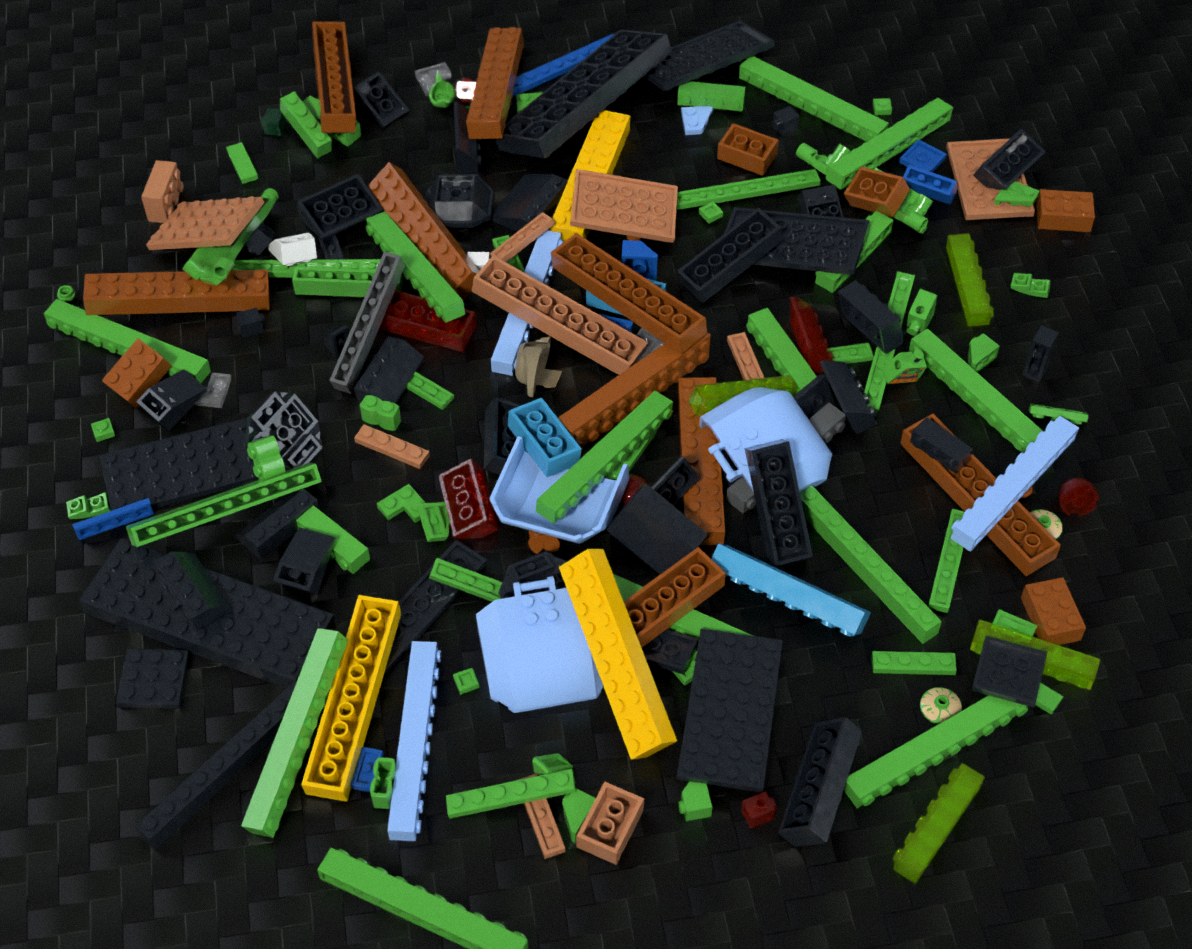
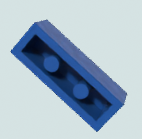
[903,165,957,205]

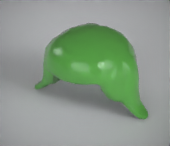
[429,73,455,108]

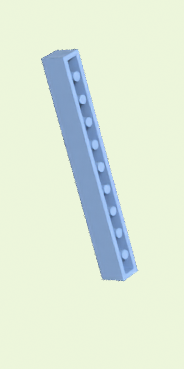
[491,230,563,376]
[951,416,1079,552]
[388,641,441,841]

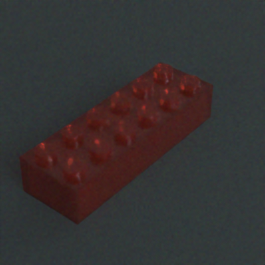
[379,290,476,352]

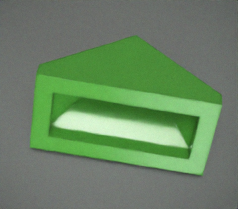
[532,753,573,775]

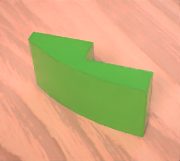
[1011,273,1050,298]
[66,492,111,519]

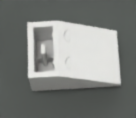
[267,233,317,266]

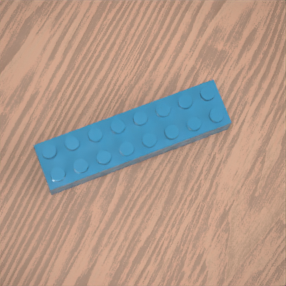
[711,544,871,637]

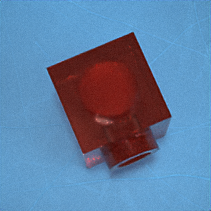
[741,792,777,829]

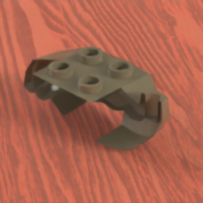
[515,336,562,397]

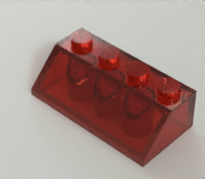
[790,296,833,373]
[438,459,498,539]

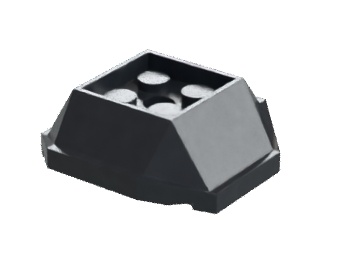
[425,174,494,228]
[244,391,322,471]
[498,551,567,599]

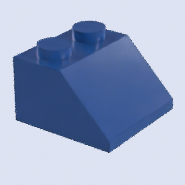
[622,240,658,281]

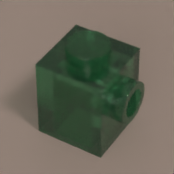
[261,108,286,136]

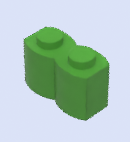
[360,395,401,431]
[247,435,285,480]
[370,757,396,809]

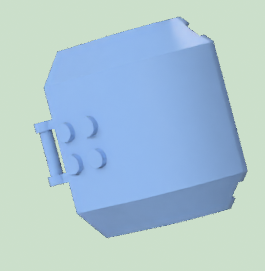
[699,387,832,492]
[490,436,630,544]
[476,576,604,713]

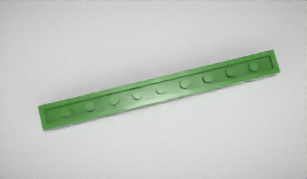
[676,169,820,210]
[231,259,381,277]
[864,272,915,414]

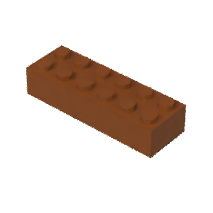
[624,547,726,648]

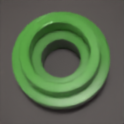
[57,285,76,302]

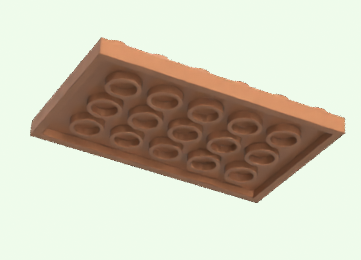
[946,139,1035,220]
[570,169,678,243]
[146,196,265,250]

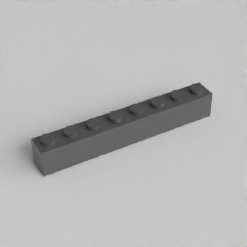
[329,251,405,394]
[726,403,846,513]

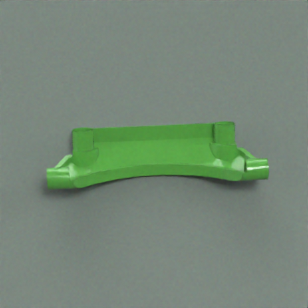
[796,143,933,233]
[182,188,278,285]

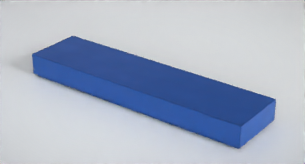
[72,498,154,540]

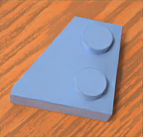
[681,106,713,135]

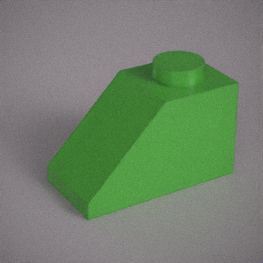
[968,333,1000,372]
[678,782,712,821]
[562,789,596,843]

